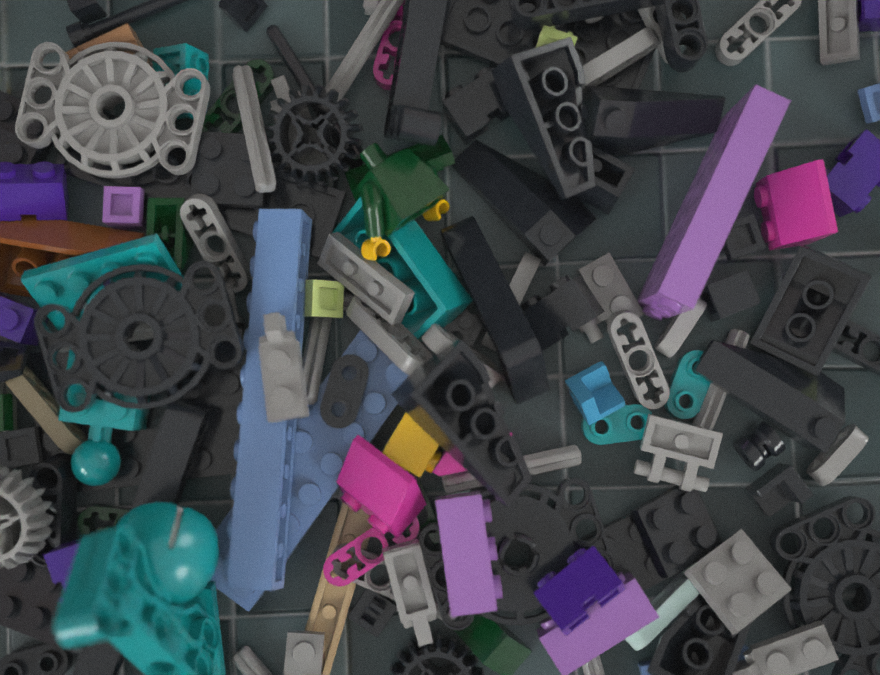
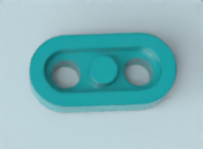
[664,350,711,419]
[581,404,652,445]

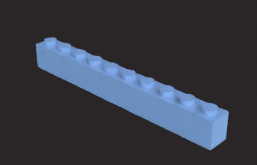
[223,209,312,591]

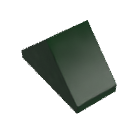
[146,198,193,270]
[454,613,532,675]

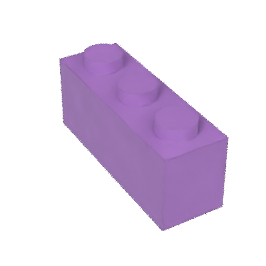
[435,491,503,617]
[537,571,659,675]

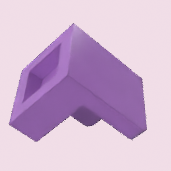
[102,186,147,231]

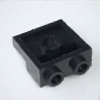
[0,90,54,164]

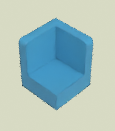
[565,361,626,425]

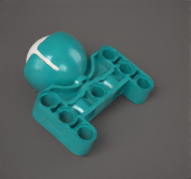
[54,502,220,675]

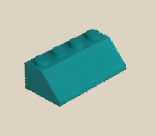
[332,197,473,342]

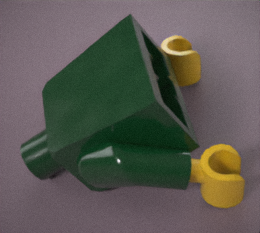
[358,142,450,261]

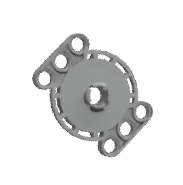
[15,42,210,179]

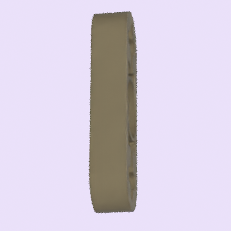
[4,366,87,455]

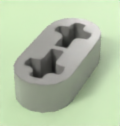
[654,298,707,359]
[806,424,869,486]

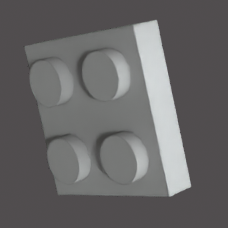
[684,529,792,635]

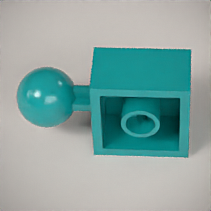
[58,349,151,486]

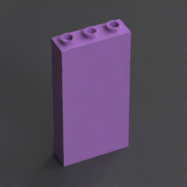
[637,84,790,321]

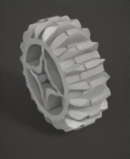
[0,466,54,570]

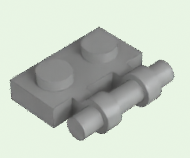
[568,253,644,344]
[633,414,723,492]

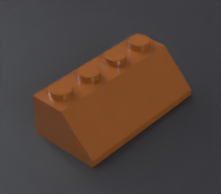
[0,215,145,298]

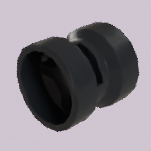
[733,421,786,471]

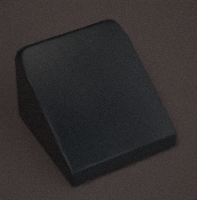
[67,0,107,23]

